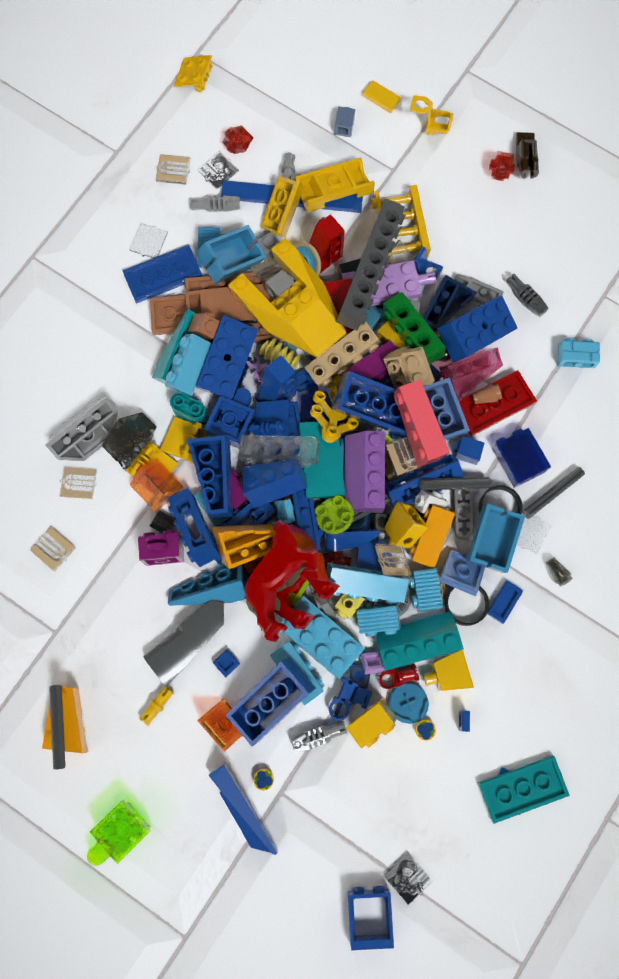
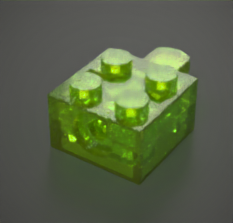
[87,799,153,866]

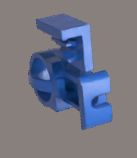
[329,677,373,721]

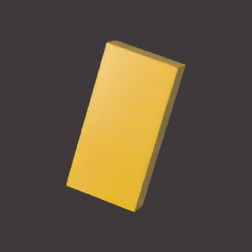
[363,80,401,113]

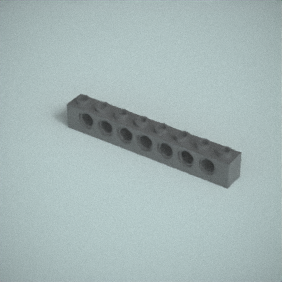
[336,198,406,331]

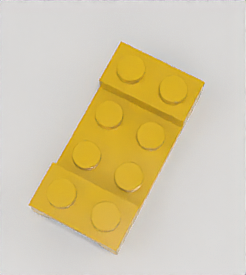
[295,157,375,213]

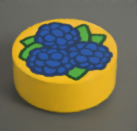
[415,720,436,741]
[253,769,274,791]

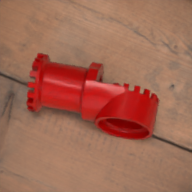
[378,663,420,690]

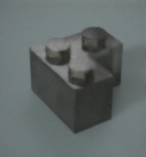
[101,412,157,462]

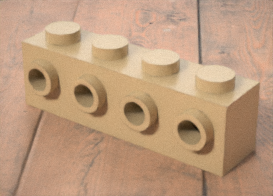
[305,322,380,387]

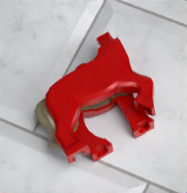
[245,520,340,642]

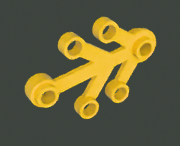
[310,384,359,443]

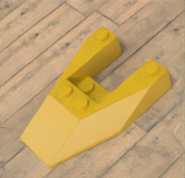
[228,237,346,358]

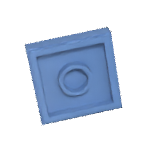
[439,549,486,597]

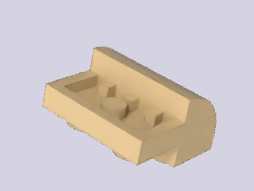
[383,346,435,390]

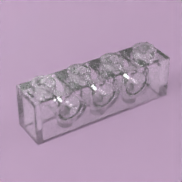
[238,435,320,467]

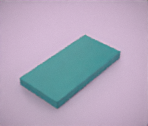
[299,421,345,499]
[477,755,570,824]

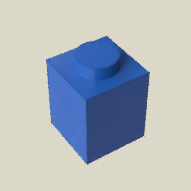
[453,436,485,465]

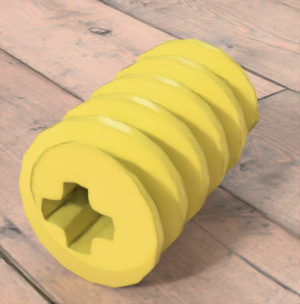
[259,338,301,370]

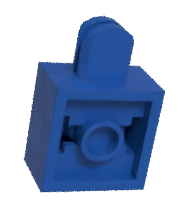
[204,388,256,450]

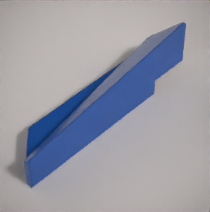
[208,763,278,855]

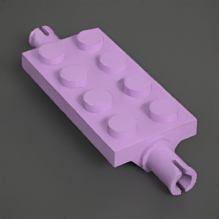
[342,260,436,306]

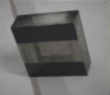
[149,510,176,534]

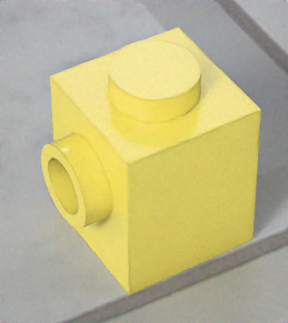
[334,594,365,620]

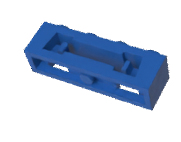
[385,454,464,509]
[168,488,221,567]
[203,501,277,564]

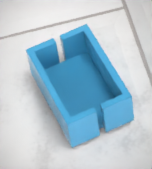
[197,224,266,284]
[465,503,525,573]

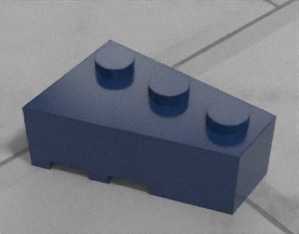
[422,275,478,331]

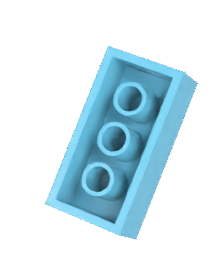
[281,596,365,680]

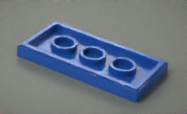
[122,245,203,304]

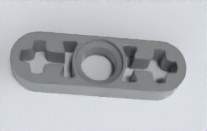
[453,489,473,540]

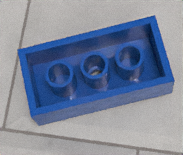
[437,295,518,363]
[196,315,259,400]
[331,371,407,436]
[226,657,316,747]

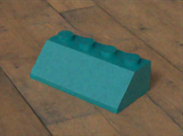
[376,611,464,671]

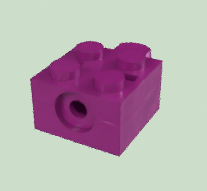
[138,530,185,566]

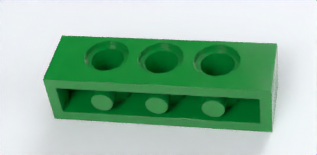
[382,292,446,365]

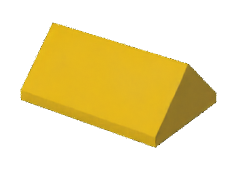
[260,175,305,238]

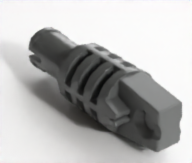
[506,273,549,317]

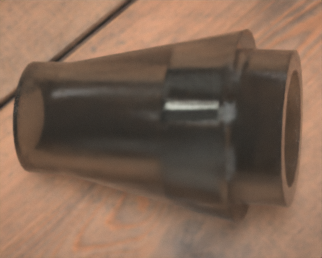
[545,557,573,587]

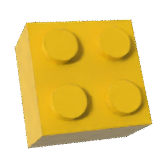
[346,698,397,749]

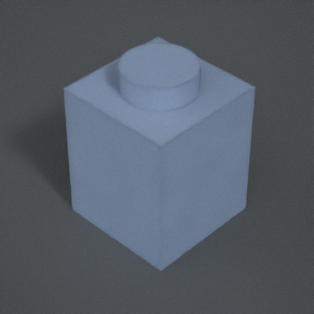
[334,106,356,138]

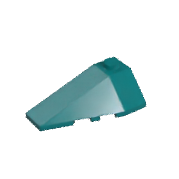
[152,309,197,384]

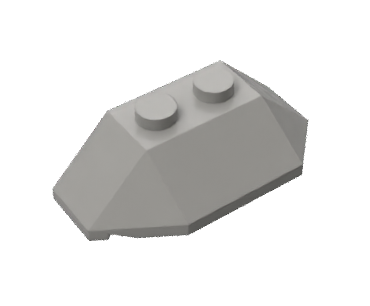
[45,397,118,461]

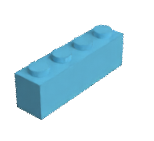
[326,563,409,604]

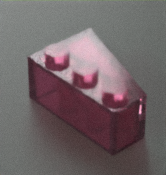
[439,347,503,402]

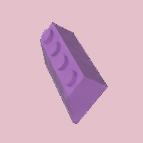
[344,431,385,513]

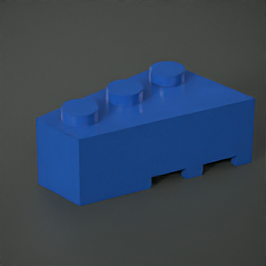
[255,355,297,402]
[243,459,307,508]

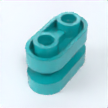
[170,393,208,425]

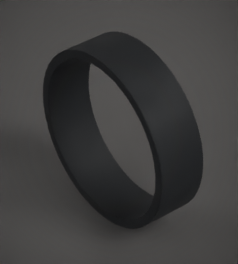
[478,485,523,515]
[445,586,490,626]

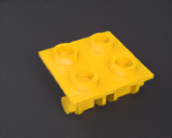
[174,55,213,93]
[160,416,207,463]
[126,442,179,494]

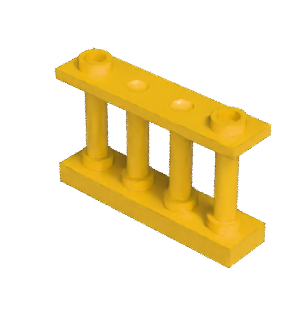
[371,185,431,264]

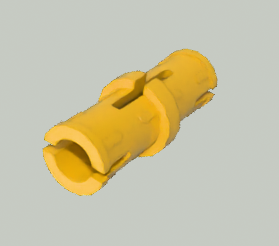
[139,685,174,726]

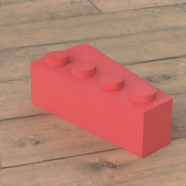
[394,380,450,468]

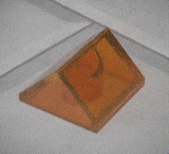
[130,459,184,513]
[197,699,242,752]

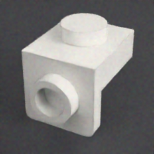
[414,490,449,513]

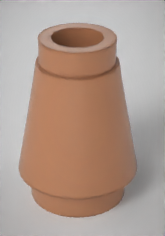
[472,384,502,404]

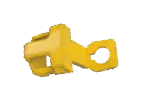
[410,95,454,135]

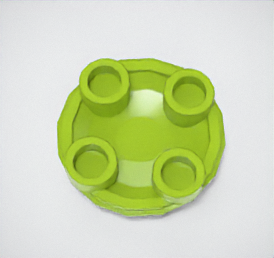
[315,496,354,534]

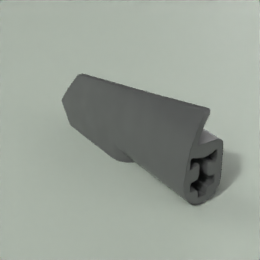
[143,600,224,686]

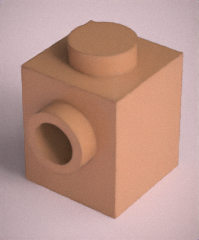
[188,312,220,339]

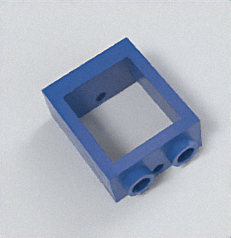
[347,885,394,951]

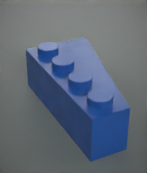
[187,435,233,519]

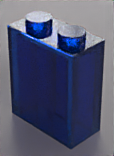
[492,428,551,488]

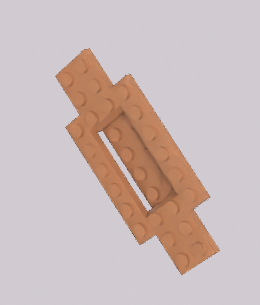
[150,269,326,343]

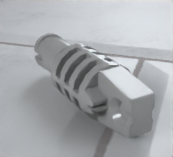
[190,195,240,212]
[290,721,347,752]

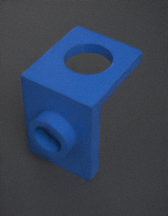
[414,247,443,280]

